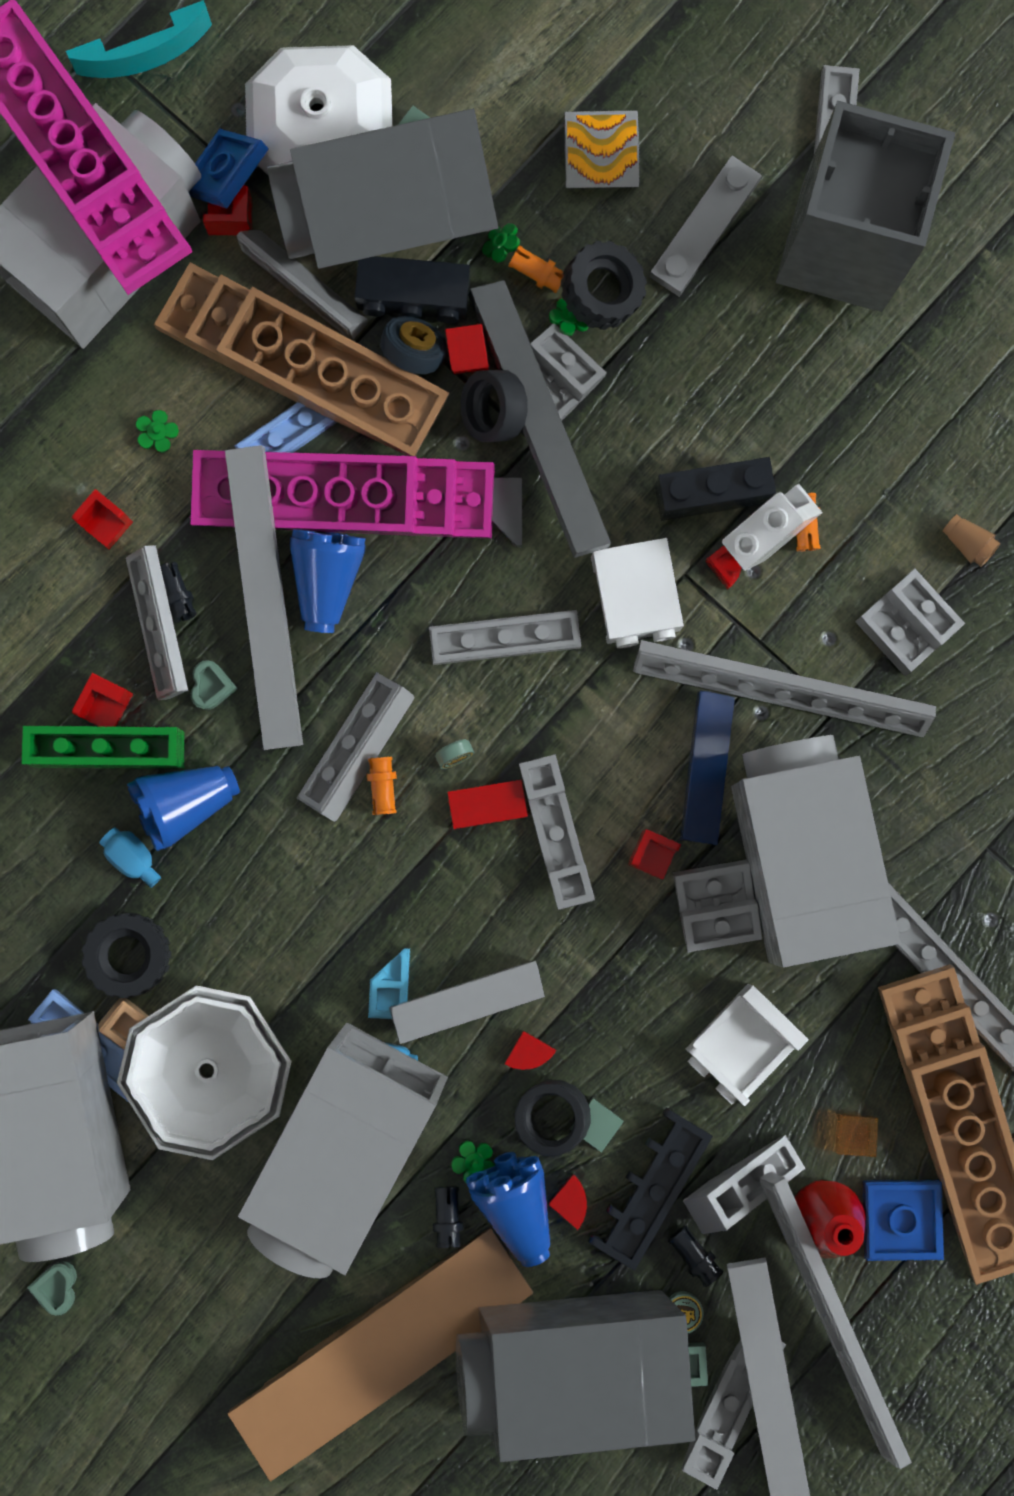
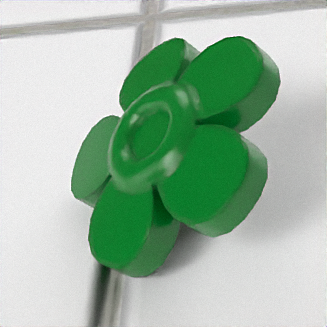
[482,223,520,263]
[549,299,589,336]
[136,410,179,453]
[451,1141,495,1184]

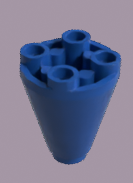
[290,529,366,633]
[127,766,240,851]
[466,1152,550,1267]

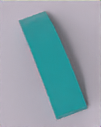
[66,0,212,78]

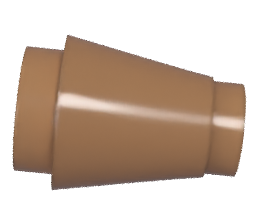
[942,514,1001,567]

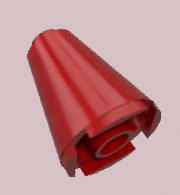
[794,1180,866,1258]

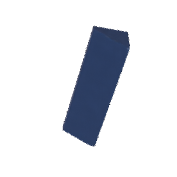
[680,690,735,845]

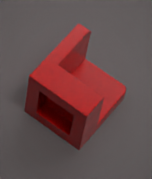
[203,186,253,235]
[445,324,489,374]
[71,489,133,550]
[72,673,133,727]
[628,829,681,880]

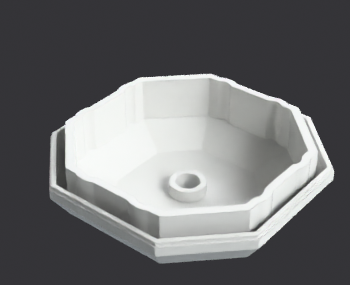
[245,45,392,176]
[117,985,292,1160]

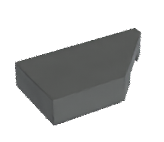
[492,478,522,548]

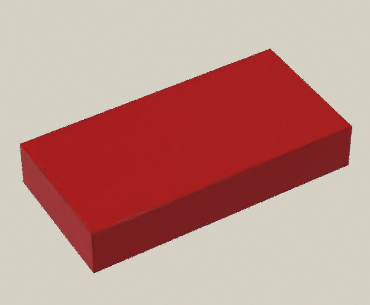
[447,780,528,829]

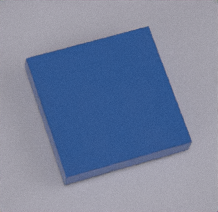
[188,129,269,208]
[863,1180,944,1261]

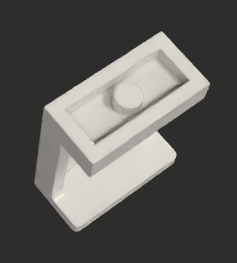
[722,484,823,571]
[591,538,684,648]
[686,984,809,1106]

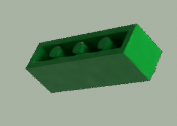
[22,726,185,769]

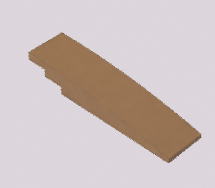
[154,262,449,456]
[878,964,1014,1285]
[228,1227,533,1482]

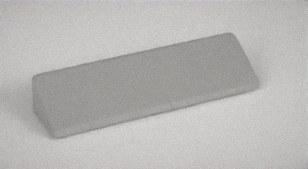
[237,230,368,341]
[297,672,414,822]
[389,961,545,1044]

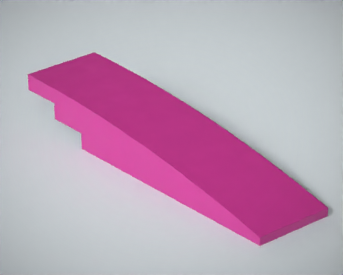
[0,0,193,295]
[191,450,495,539]

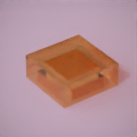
[835,1114,878,1157]

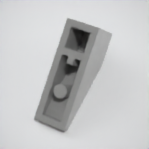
[683,1135,805,1234]

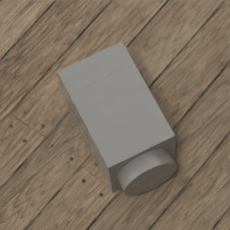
[0,103,202,349]
[731,735,901,968]
[0,1011,131,1262]
[238,1023,448,1278]

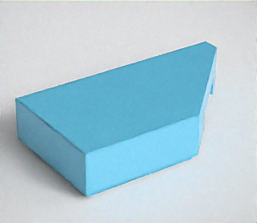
[368,948,410,1019]

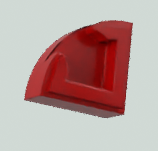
[705,546,742,590]
[504,1030,557,1070]
[548,1173,587,1230]

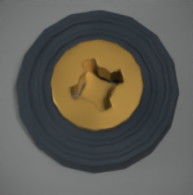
[380,316,447,374]

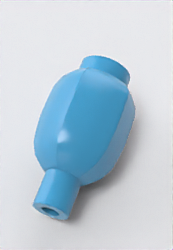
[99,827,161,888]

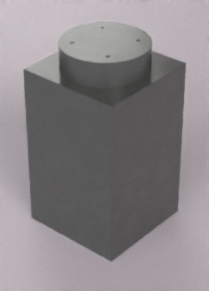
[775,100,956,312]
[267,108,498,269]
[456,1290,695,1462]

